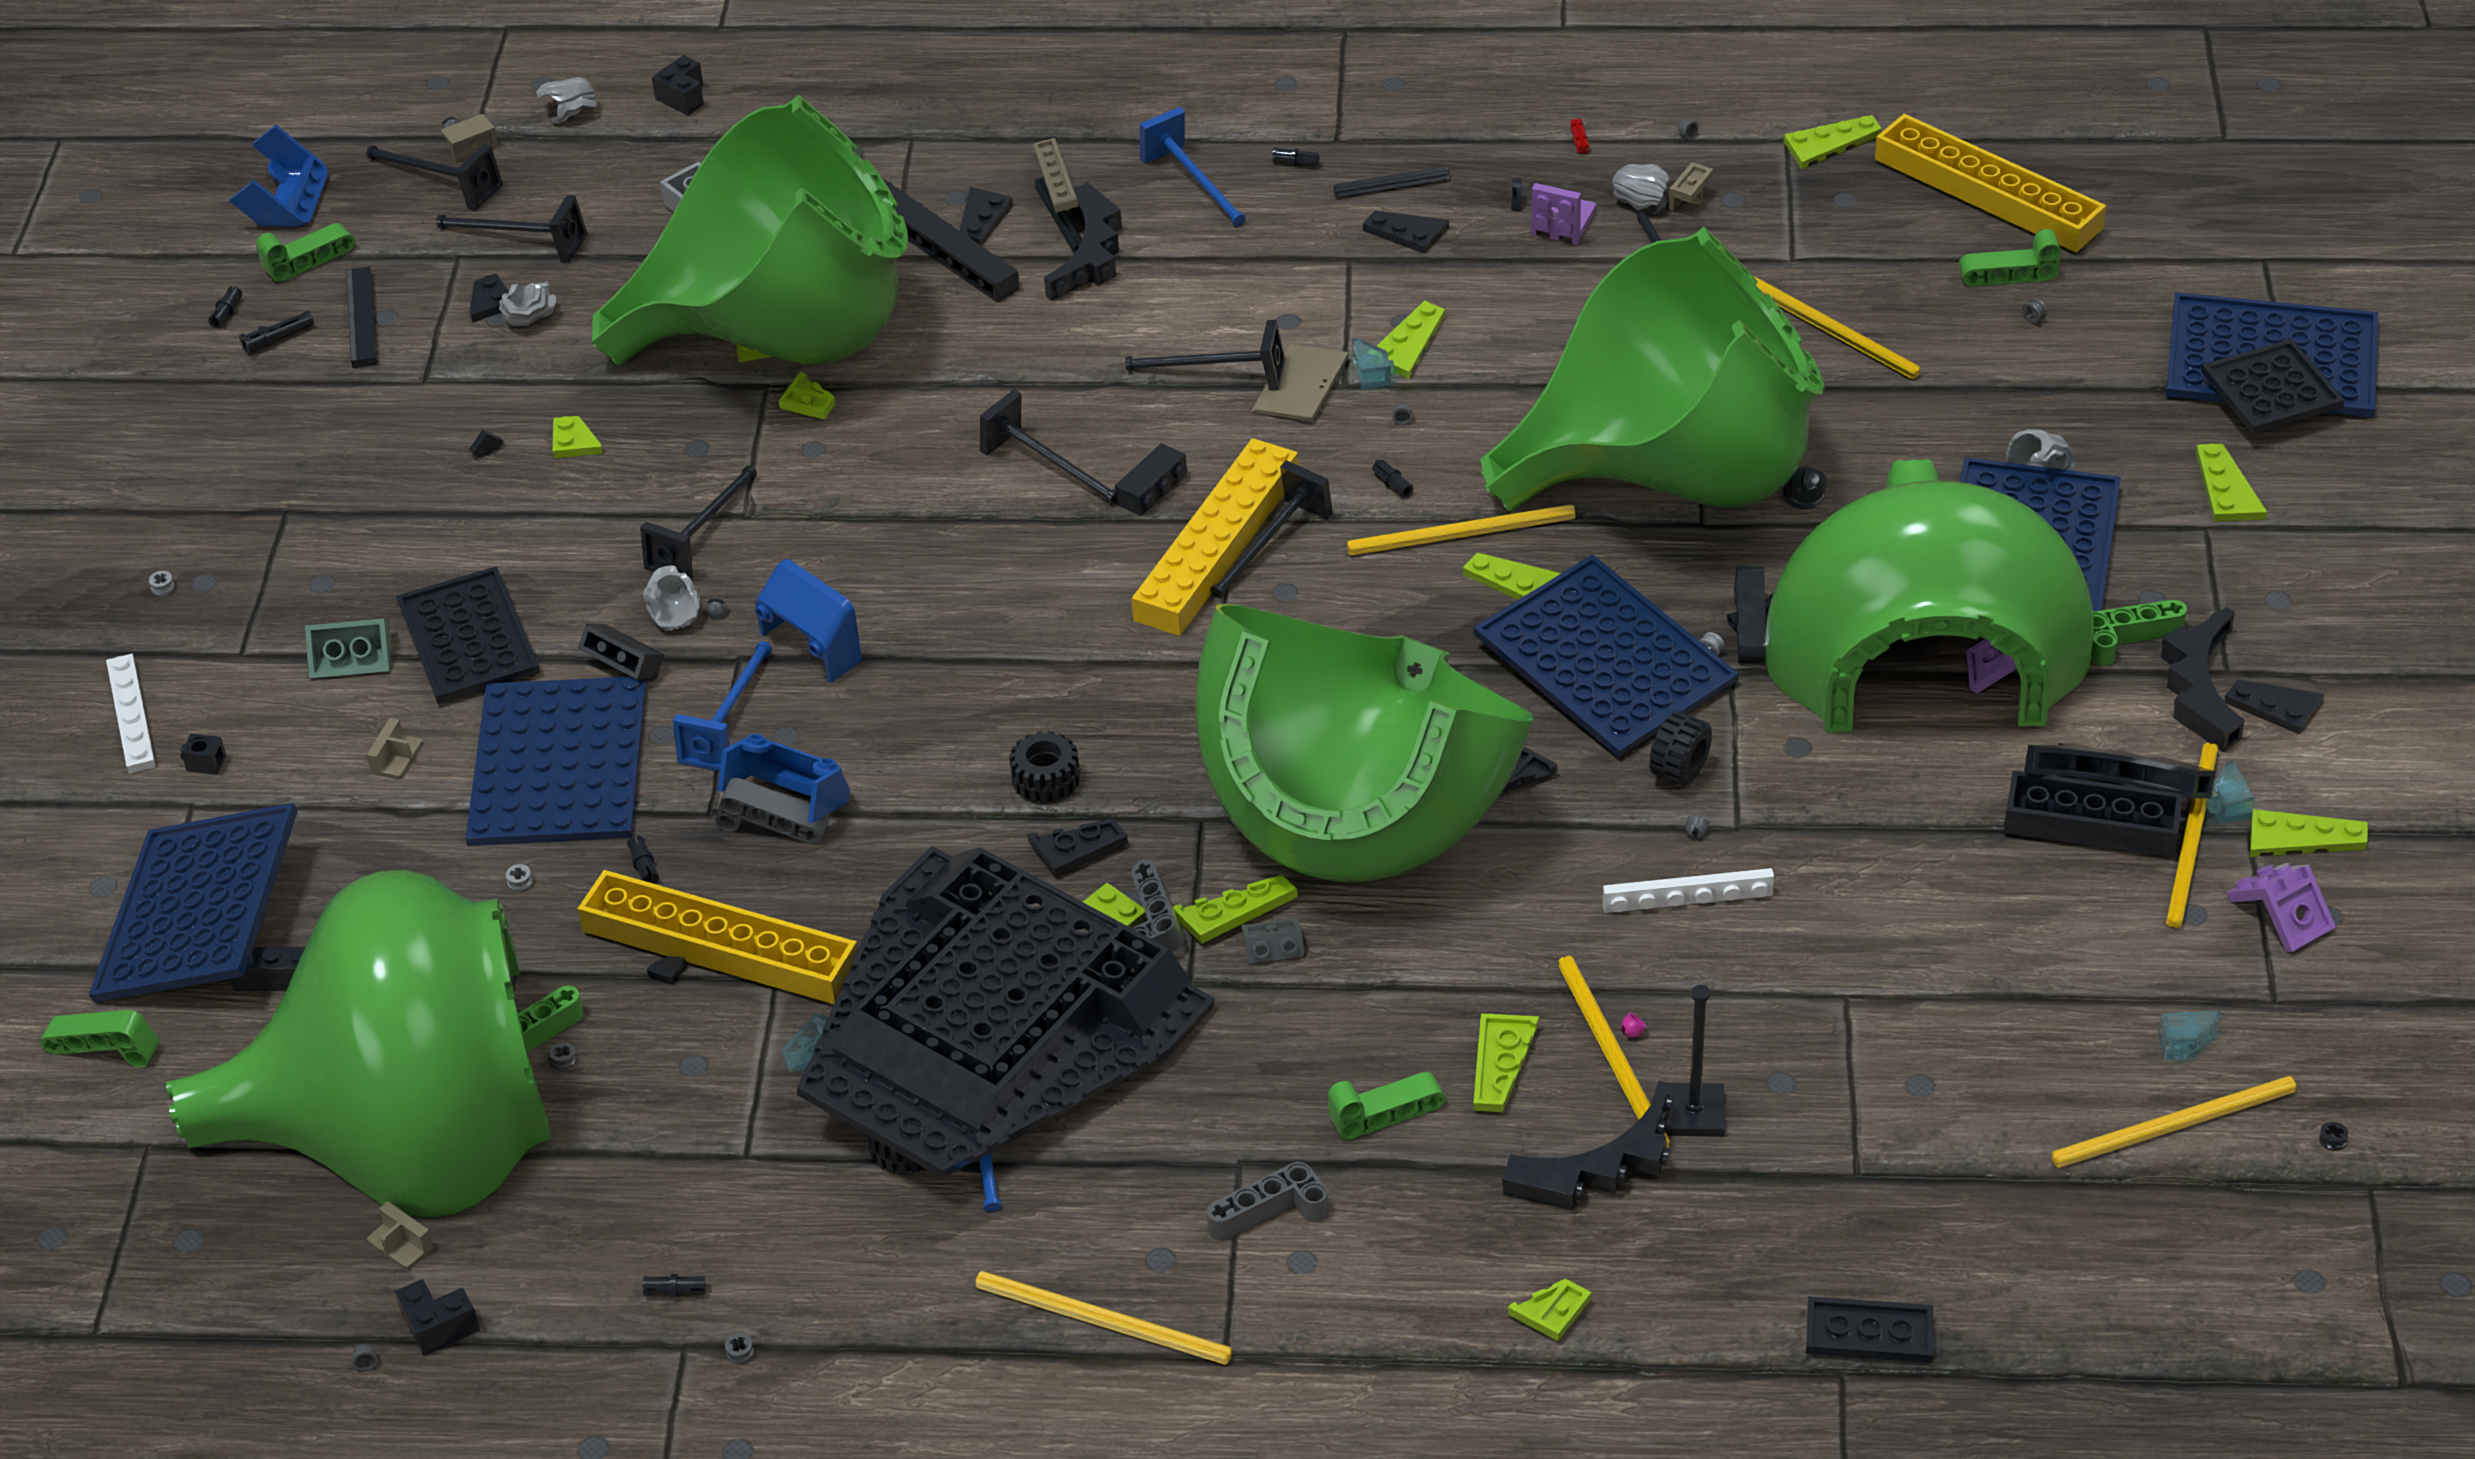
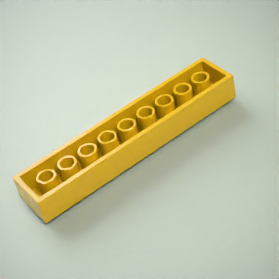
[1875,114,2107,253]
[1132,438,1298,636]
[577,870,858,1004]

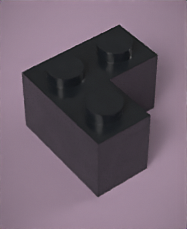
[651,55,704,116]
[394,1279,480,1356]

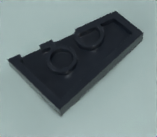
[959,187,1013,245]
[1363,210,1449,254]
[2224,679,2325,735]
[1028,819,1128,876]

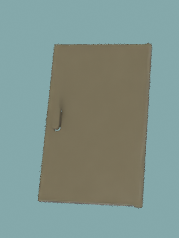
[1251,344,1349,421]

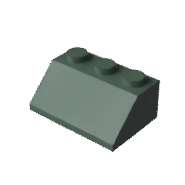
[305,619,392,678]

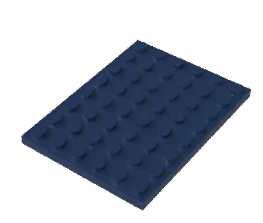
[2166,292,2378,417]
[1960,457,2121,612]
[1473,554,1739,758]
[465,676,647,846]
[89,803,298,1003]

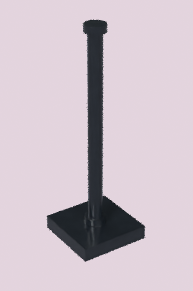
[366,144,503,211]
[436,195,588,263]
[1125,320,1286,391]
[980,389,1116,505]
[1210,460,1333,599]
[640,465,757,580]
[1665,985,1725,1137]

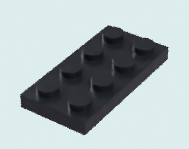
[1806,1296,1933,1363]

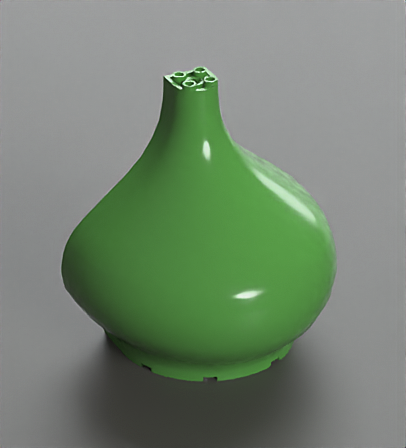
[592,94,908,366]
[1480,227,1824,512]
[1765,459,2094,732]
[1195,604,1534,883]
[166,870,551,1217]

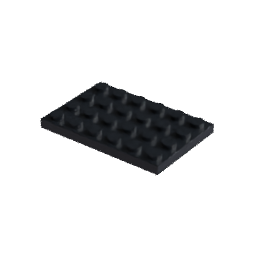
[396,566,540,704]

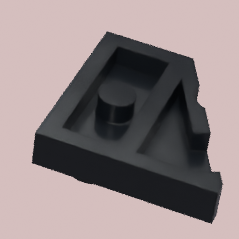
[470,273,509,323]

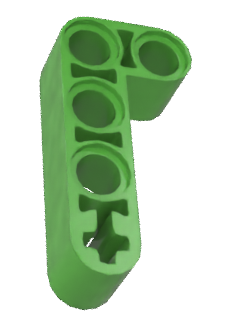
[256,223,355,282]
[1958,229,2061,286]
[2091,600,2187,666]
[518,986,583,1053]
[39,1010,160,1068]
[1328,1072,1446,1140]

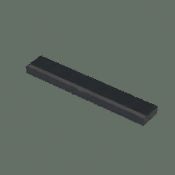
[346,266,377,368]

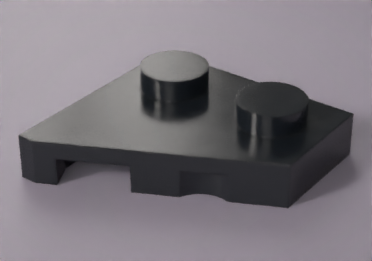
[1502,747,1558,792]

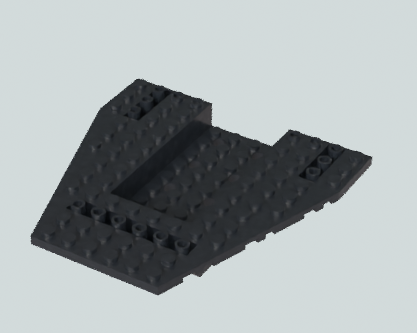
[797,846,1215,1178]

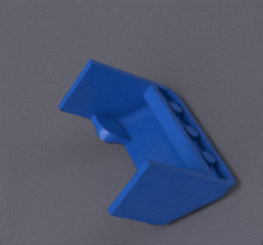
[229,124,328,227]
[755,559,862,683]
[718,734,851,823]

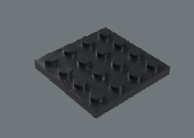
[2201,339,2345,434]

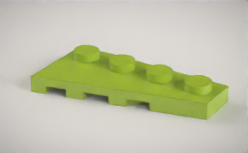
[1784,115,1882,170]
[1368,300,1445,379]
[2196,444,2267,522]
[1463,553,1561,600]
[2250,809,2368,857]
[1174,874,1298,944]
[1473,1013,1539,1112]

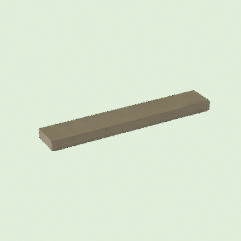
[1033,138,1079,212]

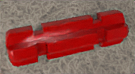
[1570,118,1590,154]

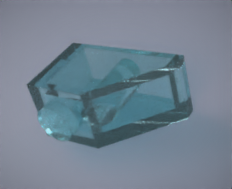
[1352,338,1395,389]
[2207,760,2255,824]
[2158,1011,2221,1060]
[781,1012,828,1073]

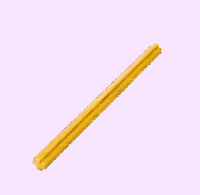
[1754,276,1921,379]
[1347,504,1576,556]
[2166,743,2218,929]
[1558,955,1670,1148]
[2051,1076,2297,1168]
[976,1271,1232,1365]

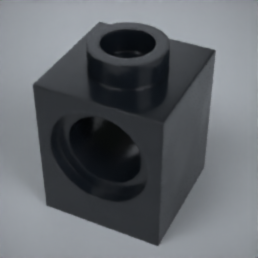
[180,733,227,775]

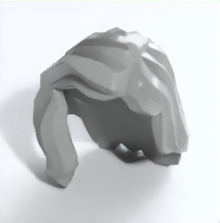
[536,77,598,124]
[1612,164,1670,210]
[499,280,557,327]
[2005,429,2078,471]
[643,565,700,631]

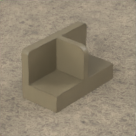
[441,114,498,162]
[1669,162,1713,212]
[366,718,423,779]
[367,1201,434,1270]

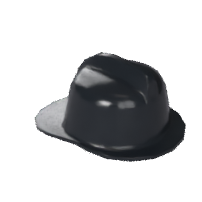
[1783,465,1827,509]

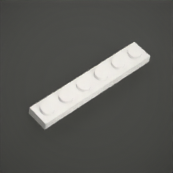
[106,654,156,774]
[1603,868,1774,913]

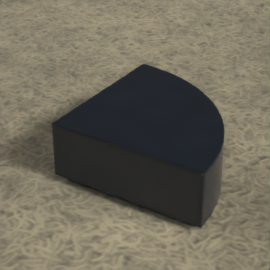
[1511,177,1522,212]
[468,430,504,456]
[647,957,687,984]

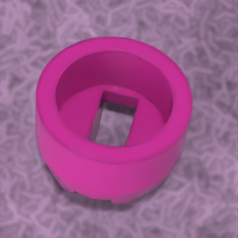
[1621,1012,1647,1038]

